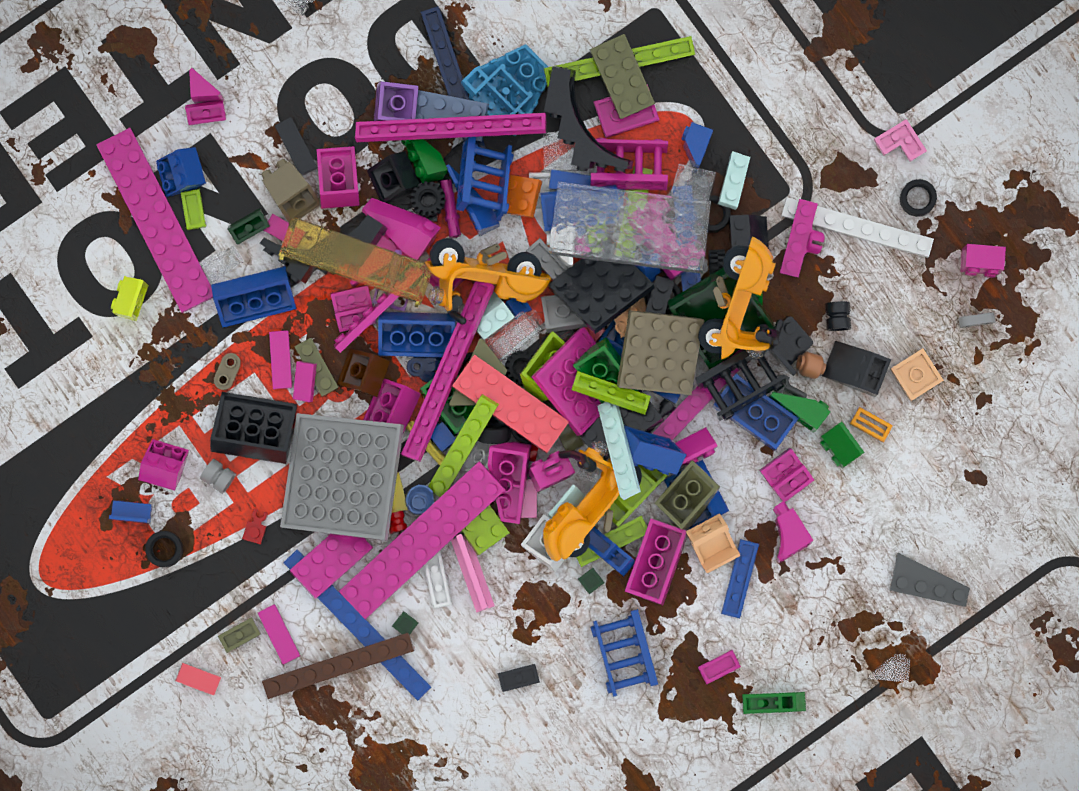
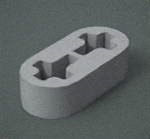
[958,313,996,328]

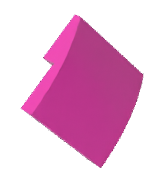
[331,284,377,332]
[759,447,814,502]

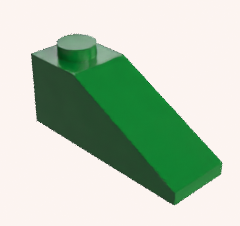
[742,692,806,714]

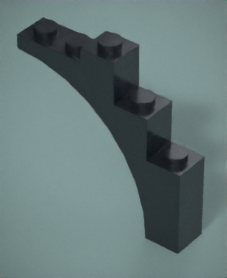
[544,66,633,172]
[260,215,388,284]

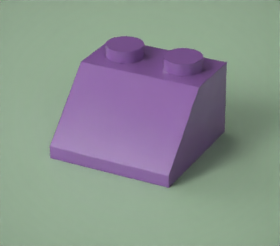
[374,81,418,121]

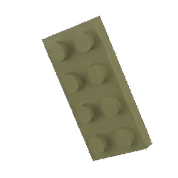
[589,34,655,119]

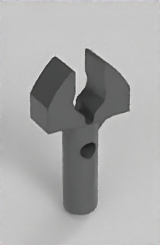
[776,375,807,398]

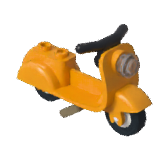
[698,236,784,360]
[425,238,551,325]
[543,441,642,561]

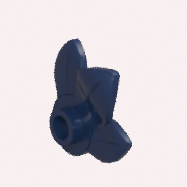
[406,357,442,382]

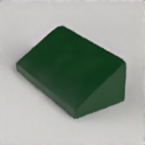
[227,208,270,245]

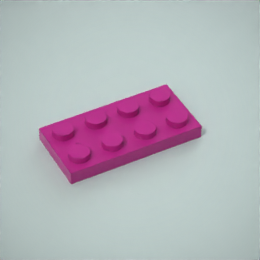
[290,534,373,600]

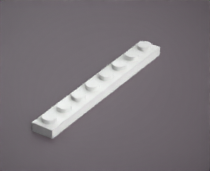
[781,198,934,258]

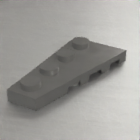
[890,553,970,607]

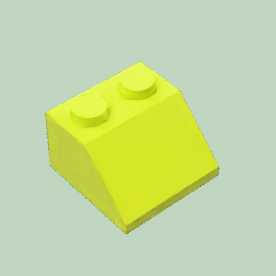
[111,276,149,322]

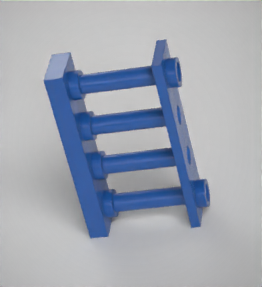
[456,137,514,220]
[590,609,658,697]

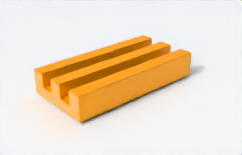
[850,407,893,442]

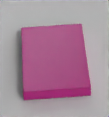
[593,84,659,139]

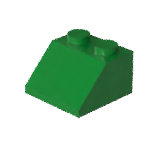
[819,421,865,469]

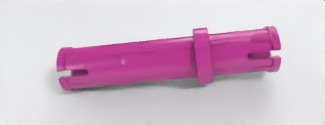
[440,180,461,238]

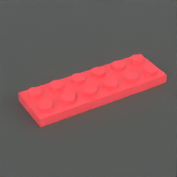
[452,355,569,453]

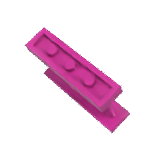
[591,137,668,190]

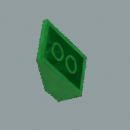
[769,392,831,433]

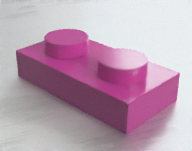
[185,100,226,125]

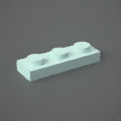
[718,151,750,210]

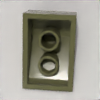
[655,460,720,530]

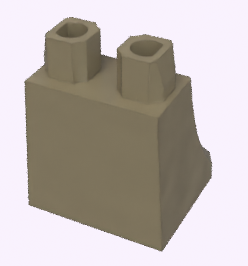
[261,159,320,223]

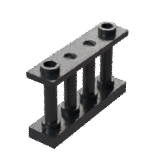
[695,350,786,421]

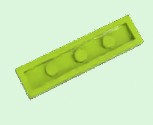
[571,371,651,415]
[576,515,647,567]

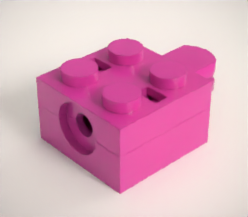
[528,451,575,493]

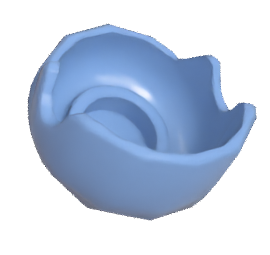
[405,485,434,515]

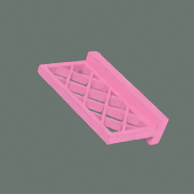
[451,534,494,613]

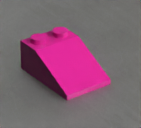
[316,146,359,209]

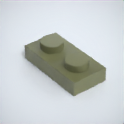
[218,617,261,653]

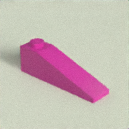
[362,198,441,263]
[488,442,531,524]

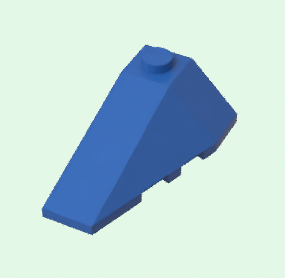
[446,164,501,236]

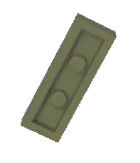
[294,338,339,397]

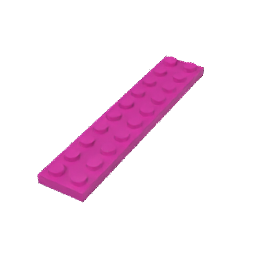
[96,128,213,313]
[339,461,506,619]

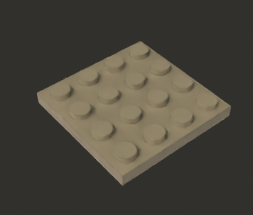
[617,310,704,395]

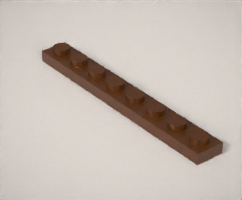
[262,632,415,699]

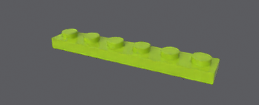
[428,394,499,497]

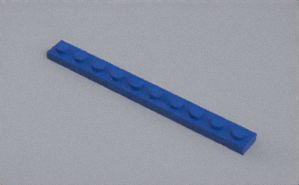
[283,549,432,701]

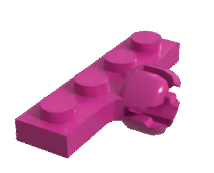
[780,199,825,277]

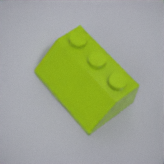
[520,331,565,402]

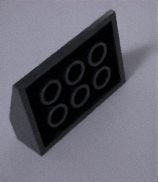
[210,392,297,464]

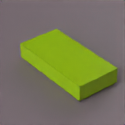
[181,189,206,230]

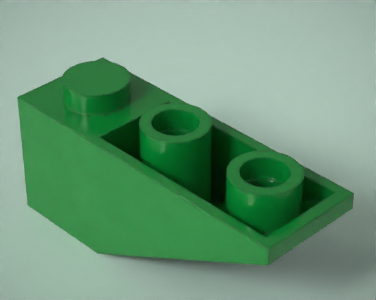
[401,139,448,184]

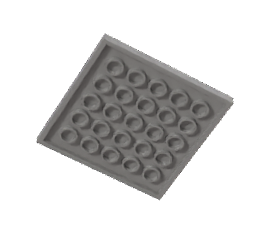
[280,413,404,541]

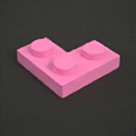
[874,119,927,162]

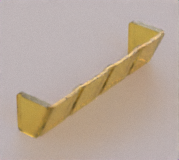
[279,217,432,308]

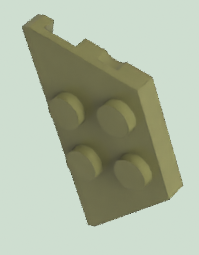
[449,338,507,407]

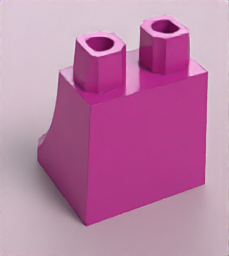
[773,501,814,563]

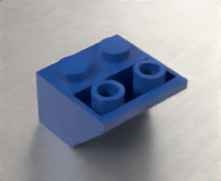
[156,147,206,197]

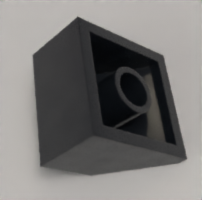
[367,151,420,203]
[729,215,769,249]

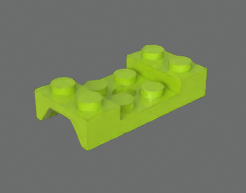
[604,464,670,527]

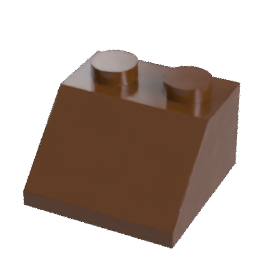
[337,349,390,397]

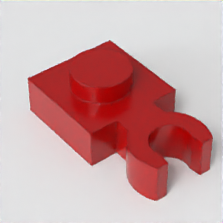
[242,509,268,545]

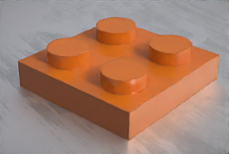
[507,175,542,218]

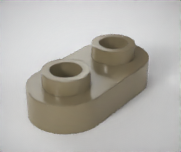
[214,353,241,390]

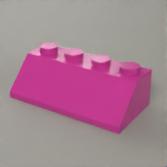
[363,379,421,433]
[625,518,687,606]

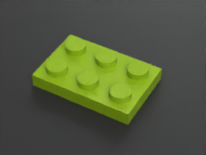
[461,505,509,556]

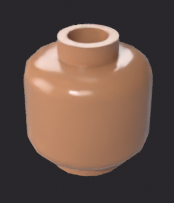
[796,352,826,379]

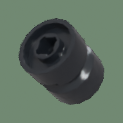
[825,301,851,331]

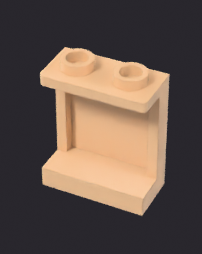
[686,513,740,573]

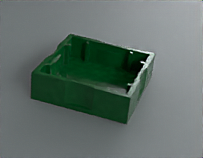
[668,267,774,370]

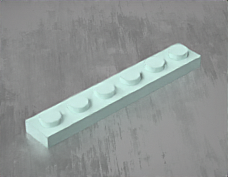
[597,402,641,500]

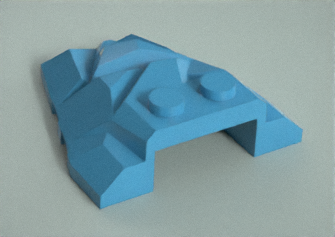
[461,44,548,136]

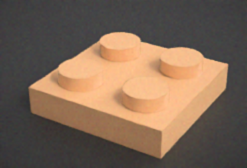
[890,348,944,401]

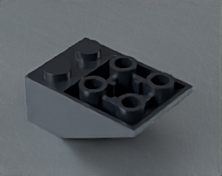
[822,341,891,397]

